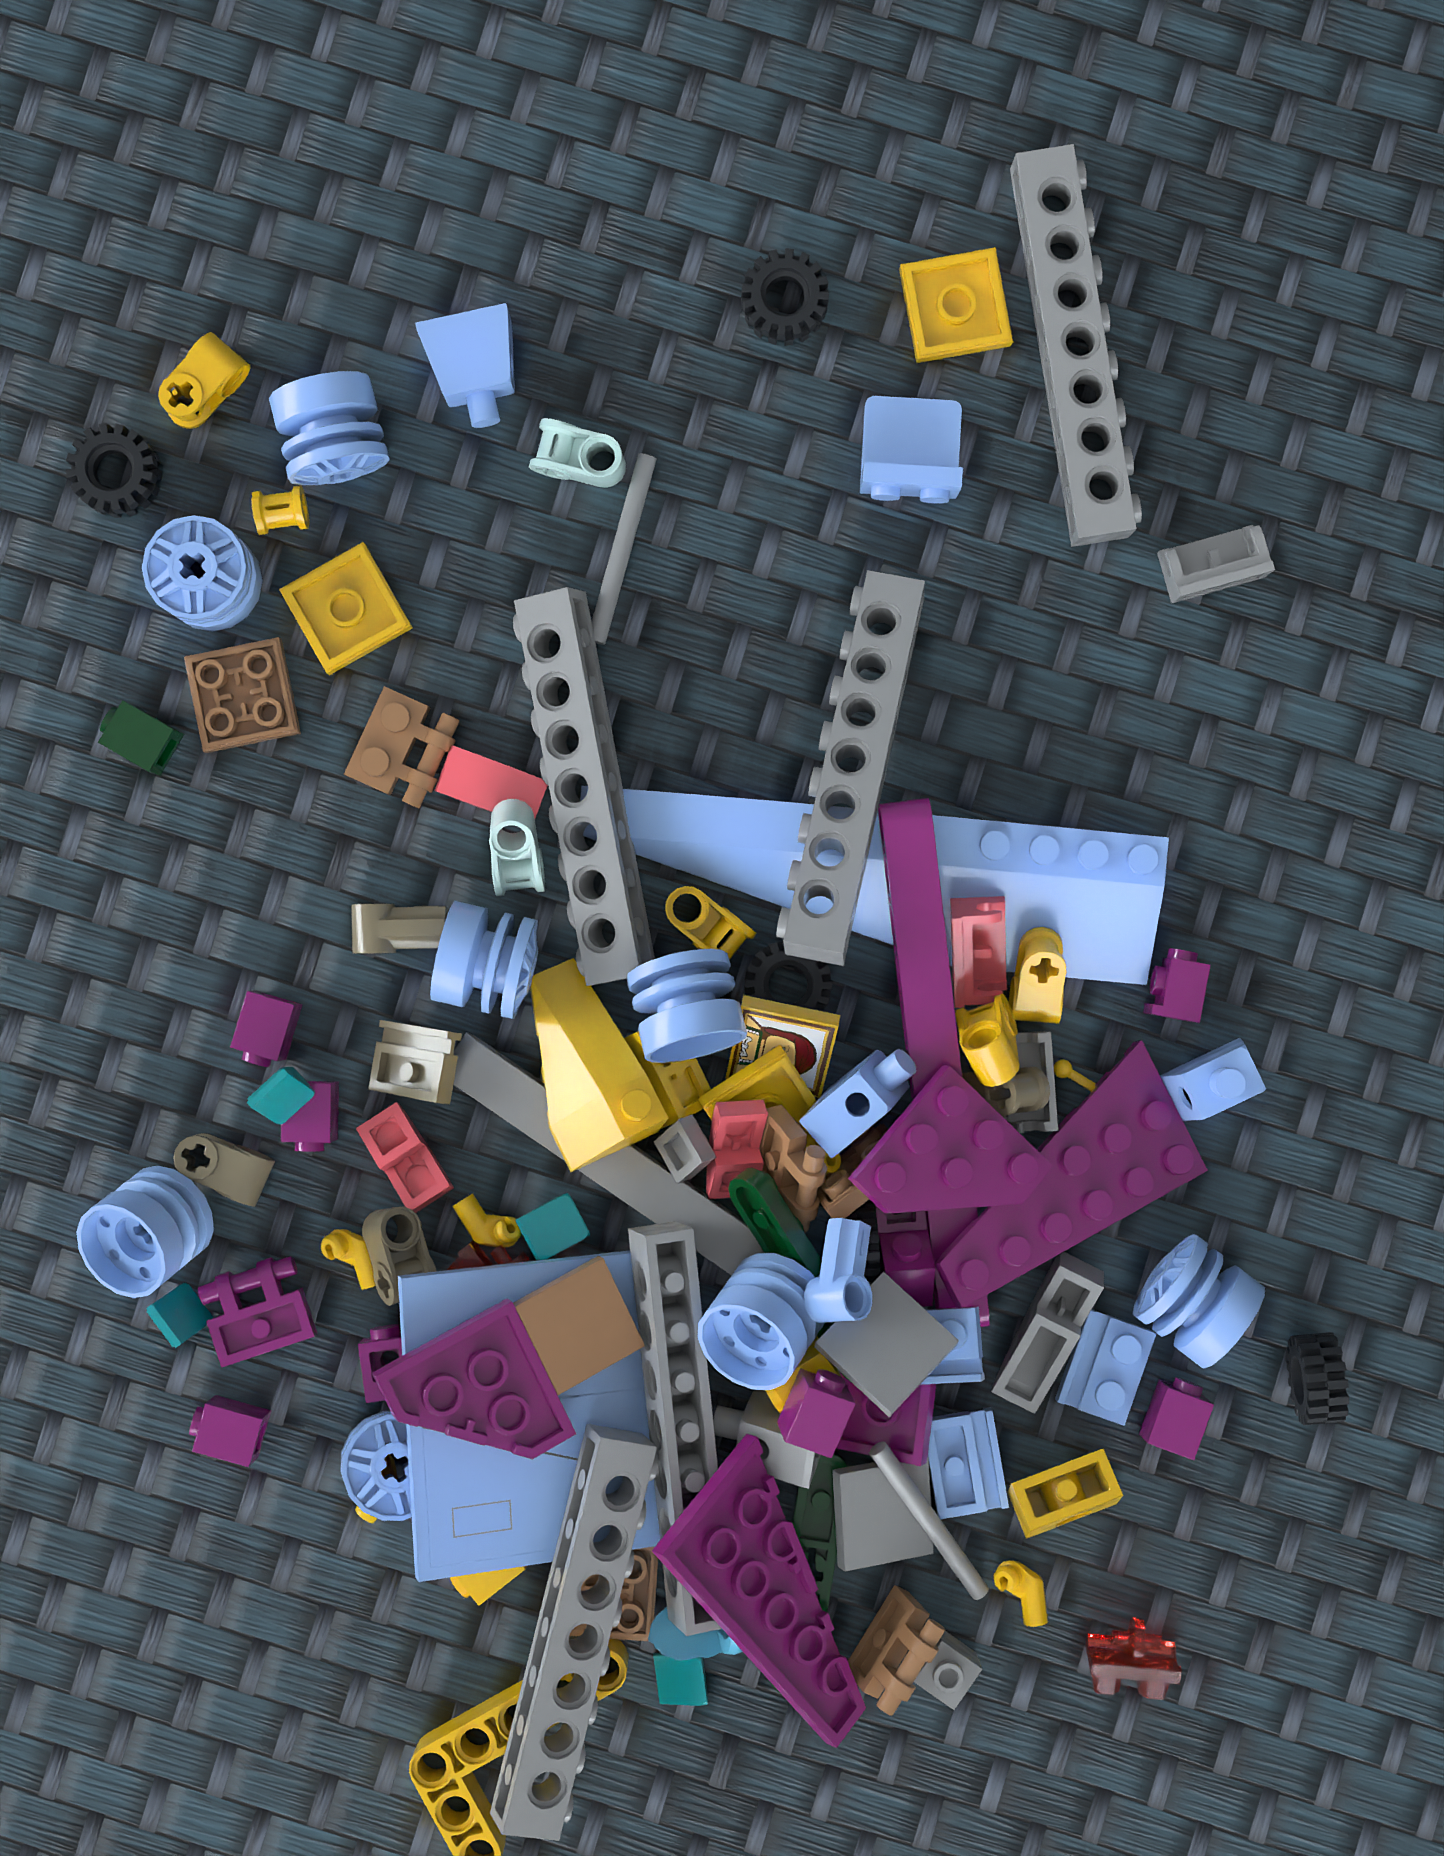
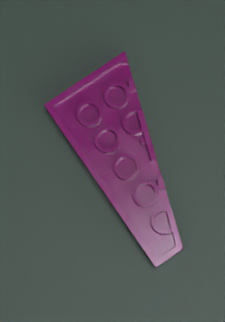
[934,1040,1208,1308]
[652,1434,866,1748]

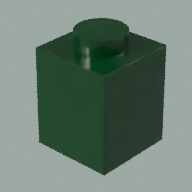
[98,700,185,776]

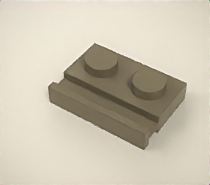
[368,1020,462,1105]

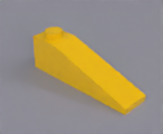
[530,958,668,1172]

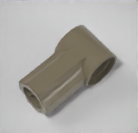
[351,904,448,954]

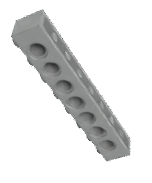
[1010,144,1142,547]
[776,570,925,966]
[513,587,655,986]
[628,1221,722,1636]
[490,1424,659,1841]

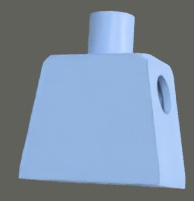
[415,303,515,428]
[1160,1038,1266,1121]
[799,1049,916,1159]

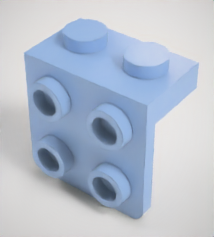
[860,396,963,503]

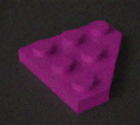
[848,1065,1053,1213]
[372,1298,576,1459]

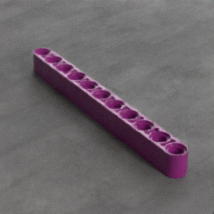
[878,798,989,1327]

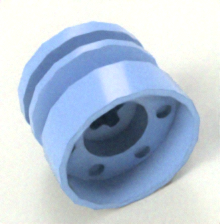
[269,371,390,485]
[142,515,263,632]
[430,901,538,1019]
[627,949,747,1063]
[77,1165,214,1298]
[1133,1234,1265,1369]
[698,1253,825,1390]
[340,1411,412,1521]

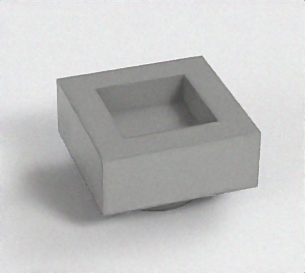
[654,1114,716,1184]

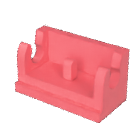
[950,896,1007,1008]

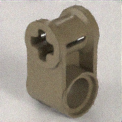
[962,1066,1050,1118]
[173,1133,275,1207]
[362,1206,436,1306]

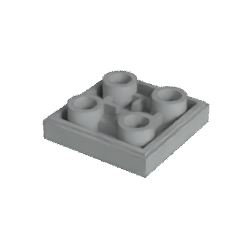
[814,1272,959,1417]
[832,1458,933,1572]

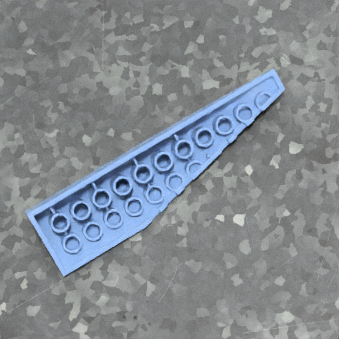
[580,786,1169,985]

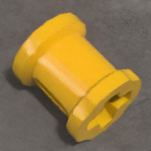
[251,485,309,535]

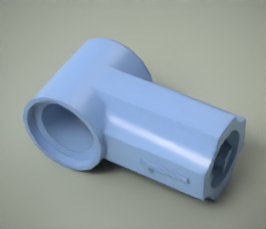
[804,1218,872,1323]

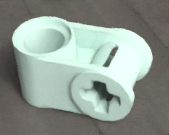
[529,418,626,488]
[489,799,545,896]

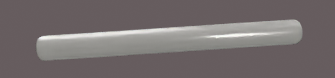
[592,453,657,645]
[869,1442,989,1600]

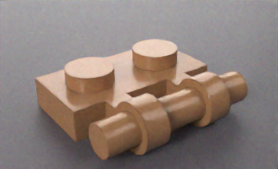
[344,686,459,808]
[759,1104,827,1233]
[848,1585,946,1716]

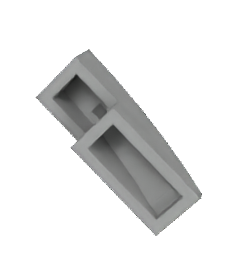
[991,1252,1104,1414]

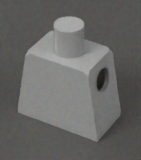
[713,1390,820,1489]

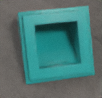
[246,1067,315,1125]
[515,1193,590,1261]
[146,1283,213,1348]
[653,1652,708,1706]

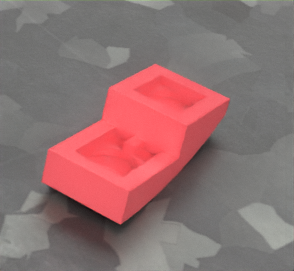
[434,746,548,818]
[706,1100,768,1199]
[356,1102,454,1213]

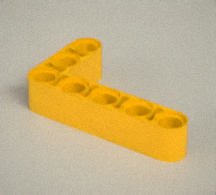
[409,1639,629,1856]

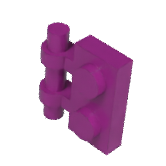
[198,1256,318,1368]

